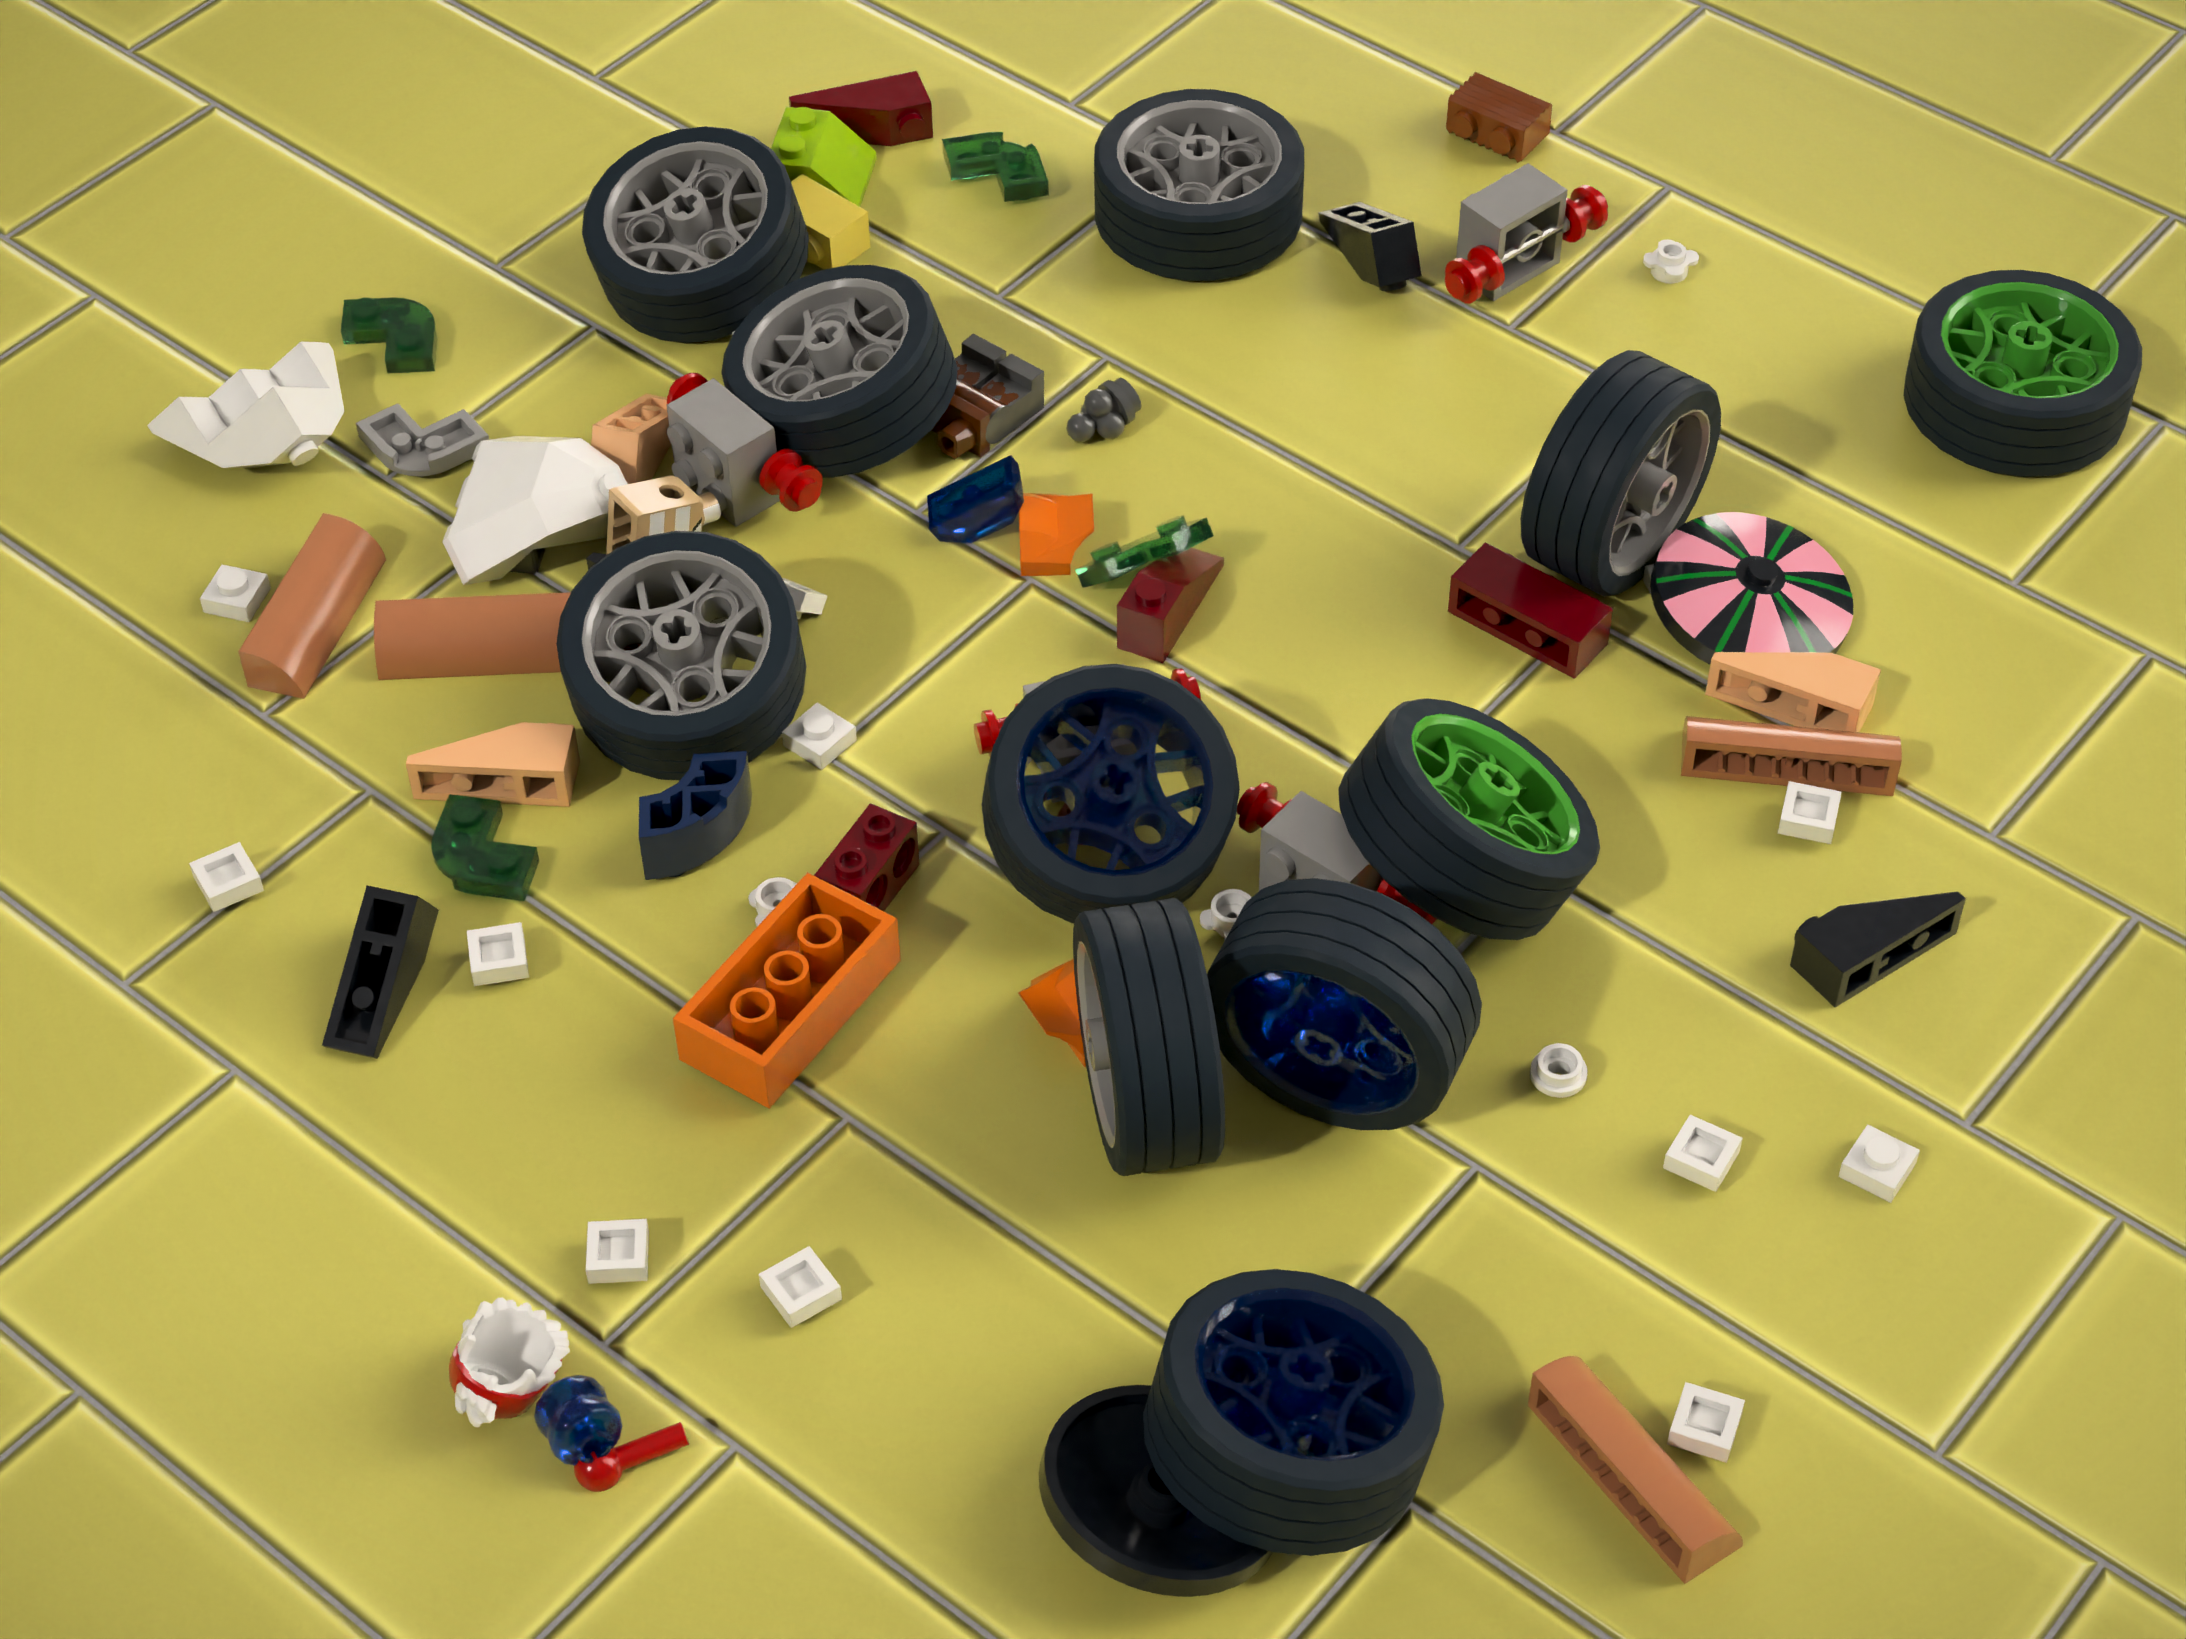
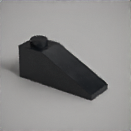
[1318,202,1422,291]
[322,885,439,1059]
[1790,892,1966,1008]

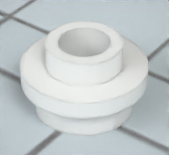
[1530,1043,1588,1098]

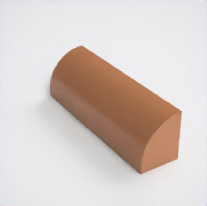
[238,513,386,699]
[374,592,571,680]
[1681,716,1902,796]
[1528,1356,1743,1584]

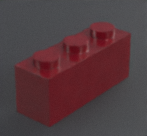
[1448,542,1613,679]

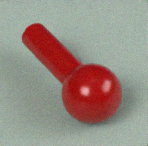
[574,1422,689,1492]

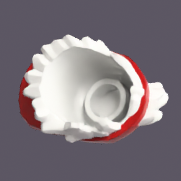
[449,1297,570,1427]

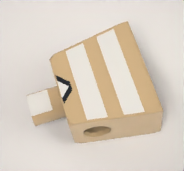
[606,475,721,554]

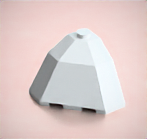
[147,341,345,468]
[443,436,628,585]

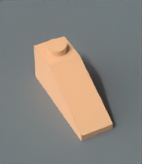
[591,394,671,484]
[1705,652,1881,732]
[406,722,580,807]

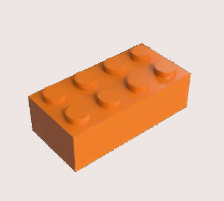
[673,872,901,1109]

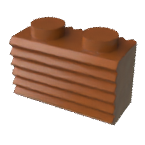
[1446,72,1552,163]

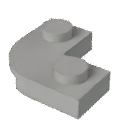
[356,403,489,476]

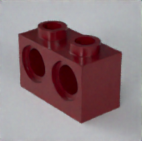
[814,803,920,911]

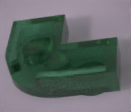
[942,132,1049,202]
[341,297,438,374]
[1075,515,1214,588]
[431,794,539,901]

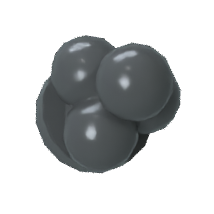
[1066,377,1142,442]

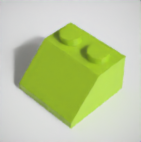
[771,107,877,207]

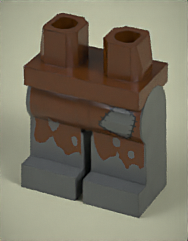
[931,334,1044,459]

